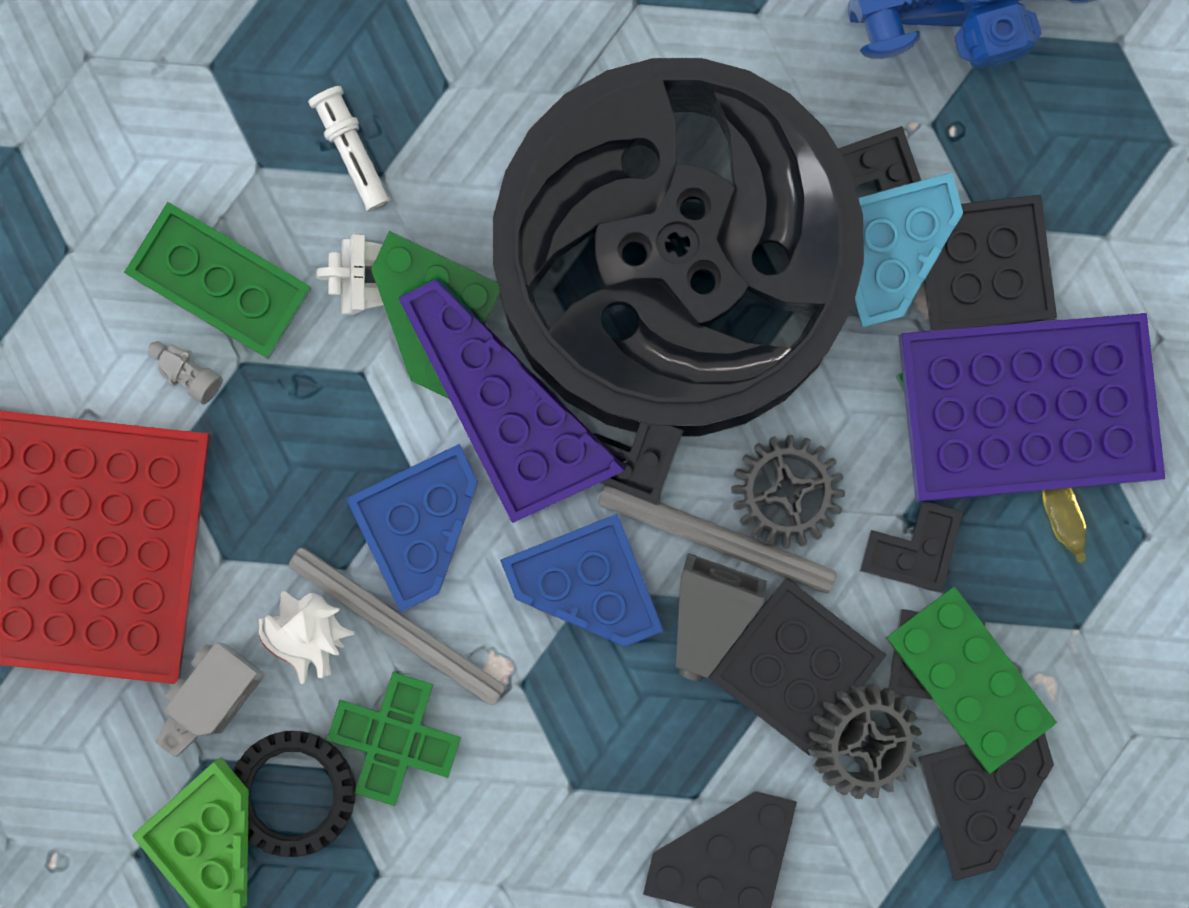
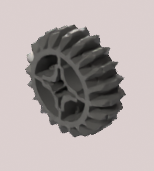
[731,435,845,549]
[808,684,922,799]

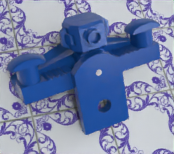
[848,0,1096,69]

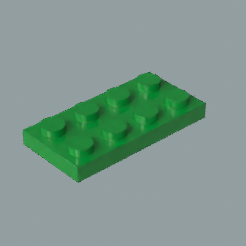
[124,202,312,359]
[885,586,1057,774]

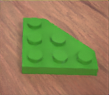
[132,757,249,908]

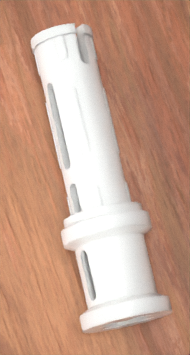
[308,86,391,212]

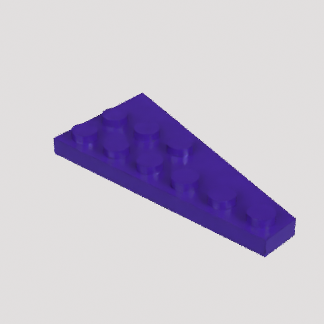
[398,277,626,523]

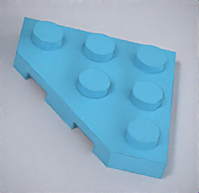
[855,172,963,327]

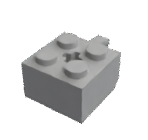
[156,642,266,757]

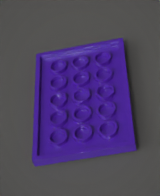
[898,313,1166,502]

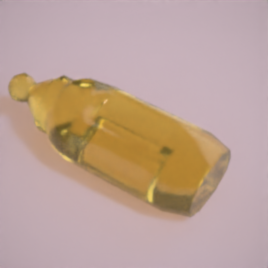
[1043,488,1086,563]

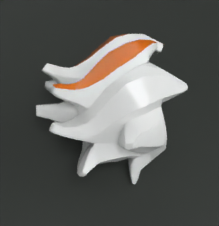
[259,591,354,685]

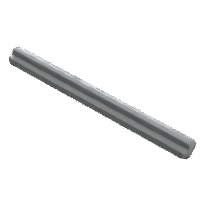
[598,485,837,593]
[289,547,505,705]

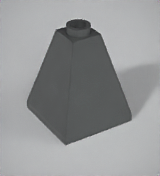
[676,553,767,681]

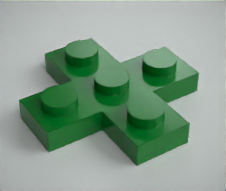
[327,672,461,806]

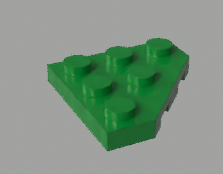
[371,230,500,399]

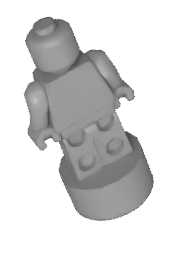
[148,341,223,404]

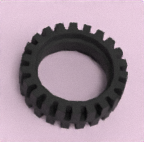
[233,731,356,857]

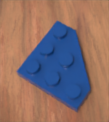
[346,444,478,613]
[500,514,664,647]

